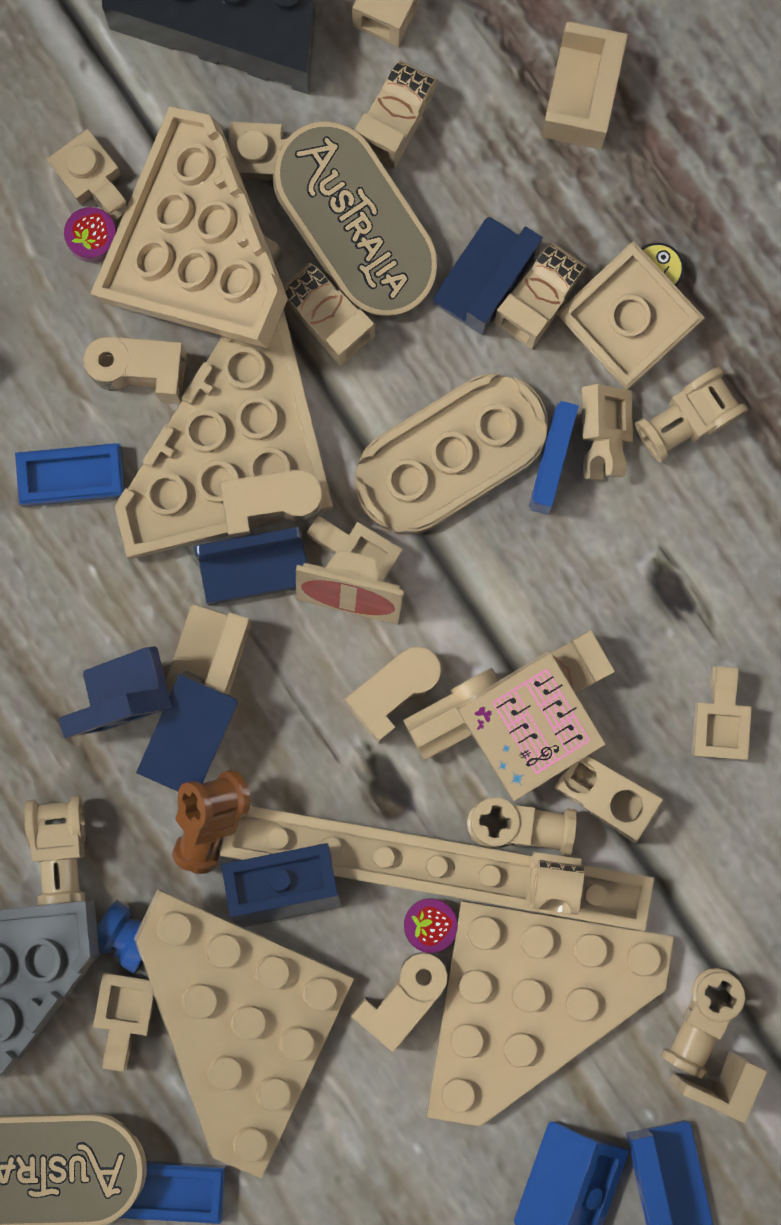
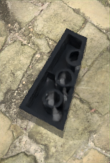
[102,0,317,95]

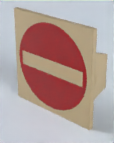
[296,549,404,625]

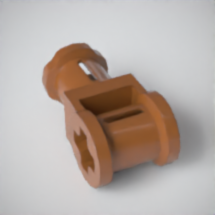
[172,770,251,874]

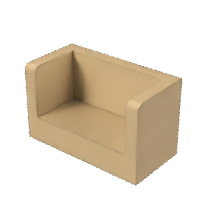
[541,22,628,150]

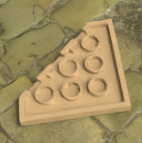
[90,106,288,348]
[114,309,333,560]
[134,889,354,1179]
[426,901,674,1127]

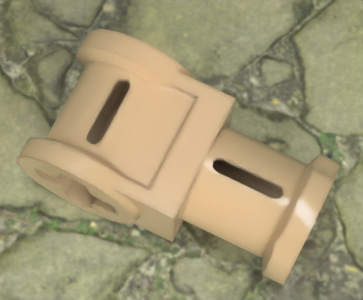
[635,366,748,462]
[24,795,86,905]
[466,797,577,857]
[660,968,745,1079]

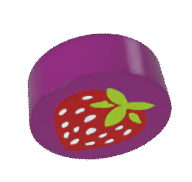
[64,207,117,263]
[404,898,458,953]

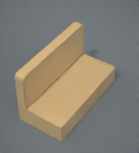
[166,605,252,696]
[669,1051,768,1124]

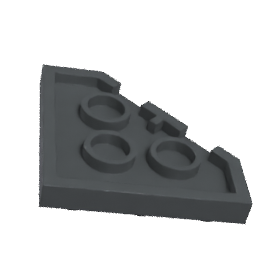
[0,900,99,1076]

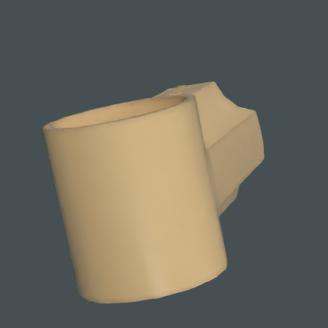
[403,668,499,761]

